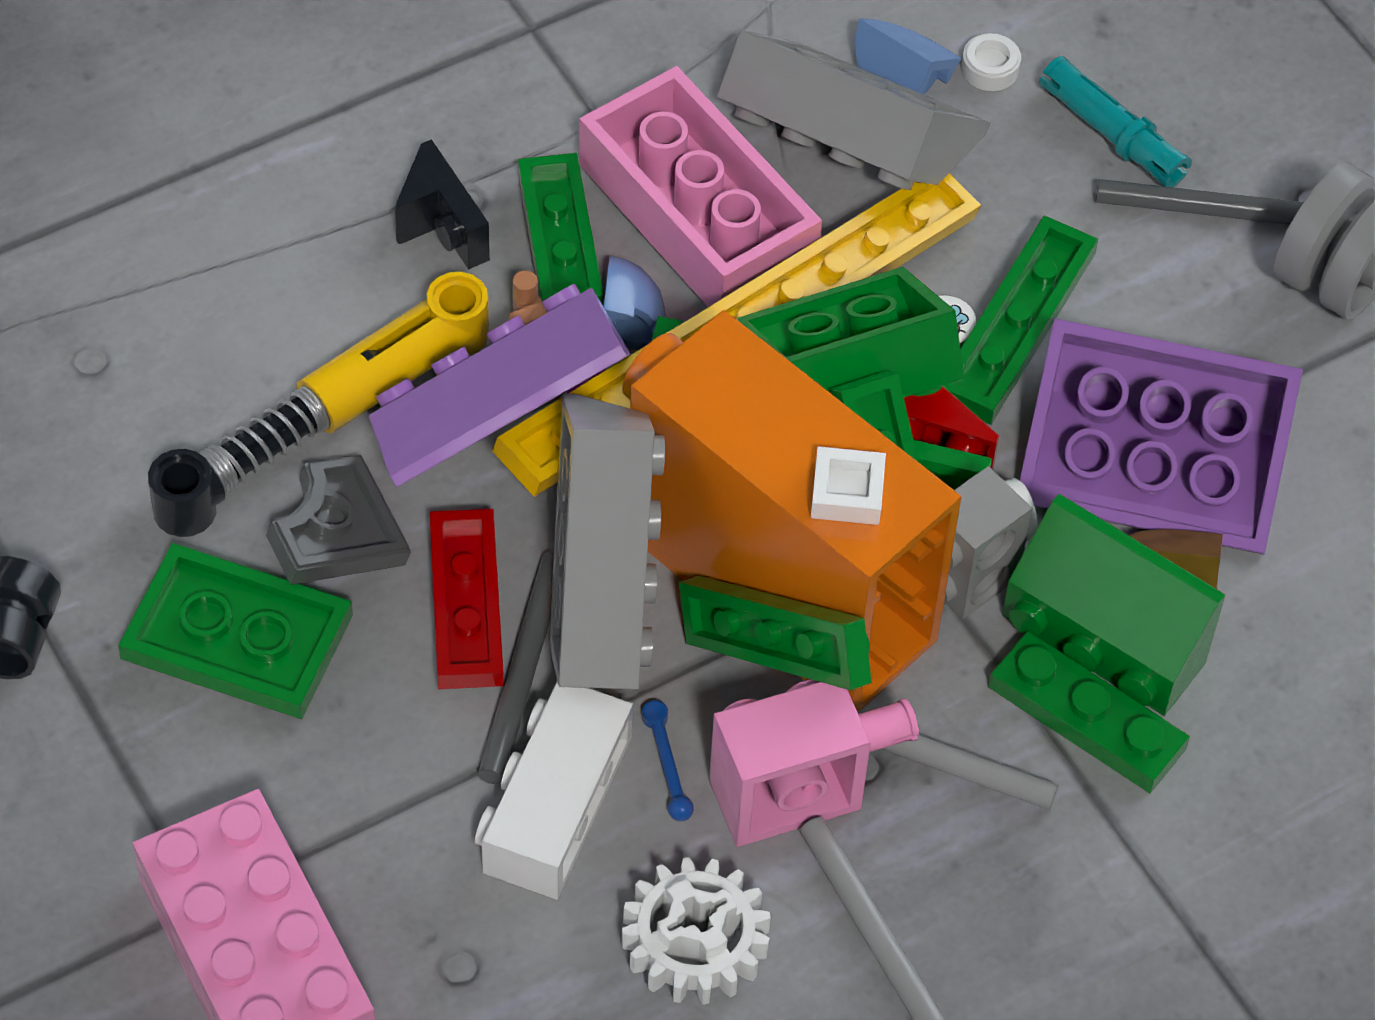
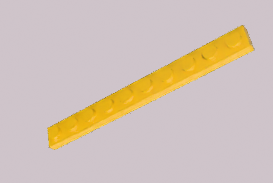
[492,173,981,497]

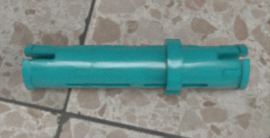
[1039,56,1192,187]

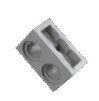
[944,466,1033,620]

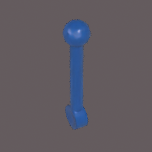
[642,700,694,821]

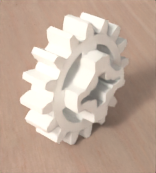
[622,857,771,1005]

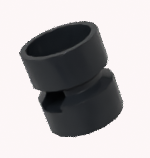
[0,556,61,679]

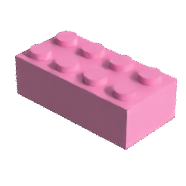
[579,66,822,307]
[132,788,375,1020]

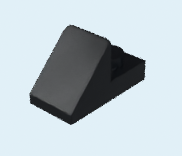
[395,139,490,270]

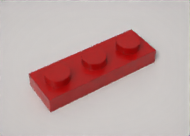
[430,508,504,690]

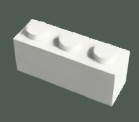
[475,681,633,900]

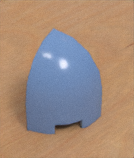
[854,18,961,94]
[604,256,666,349]

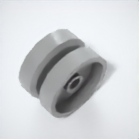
[1273,162,1375,319]

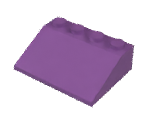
[368,284,631,488]
[1020,318,1303,555]

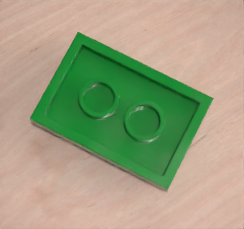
[118,543,353,720]

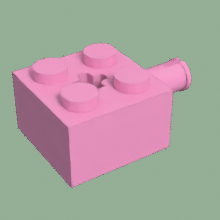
[709,680,919,847]

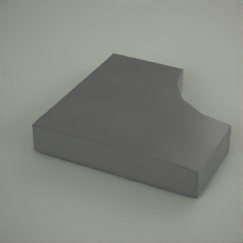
[266,455,411,585]

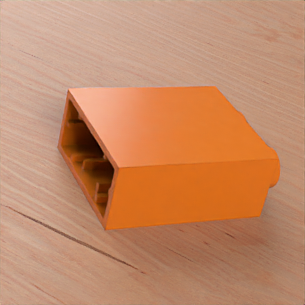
[622,310,962,713]

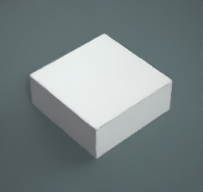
[811,446,886,525]

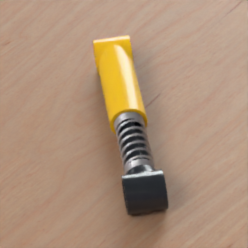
[148,272,489,537]

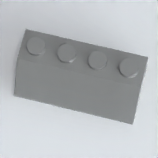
[717,30,991,190]
[549,394,665,689]

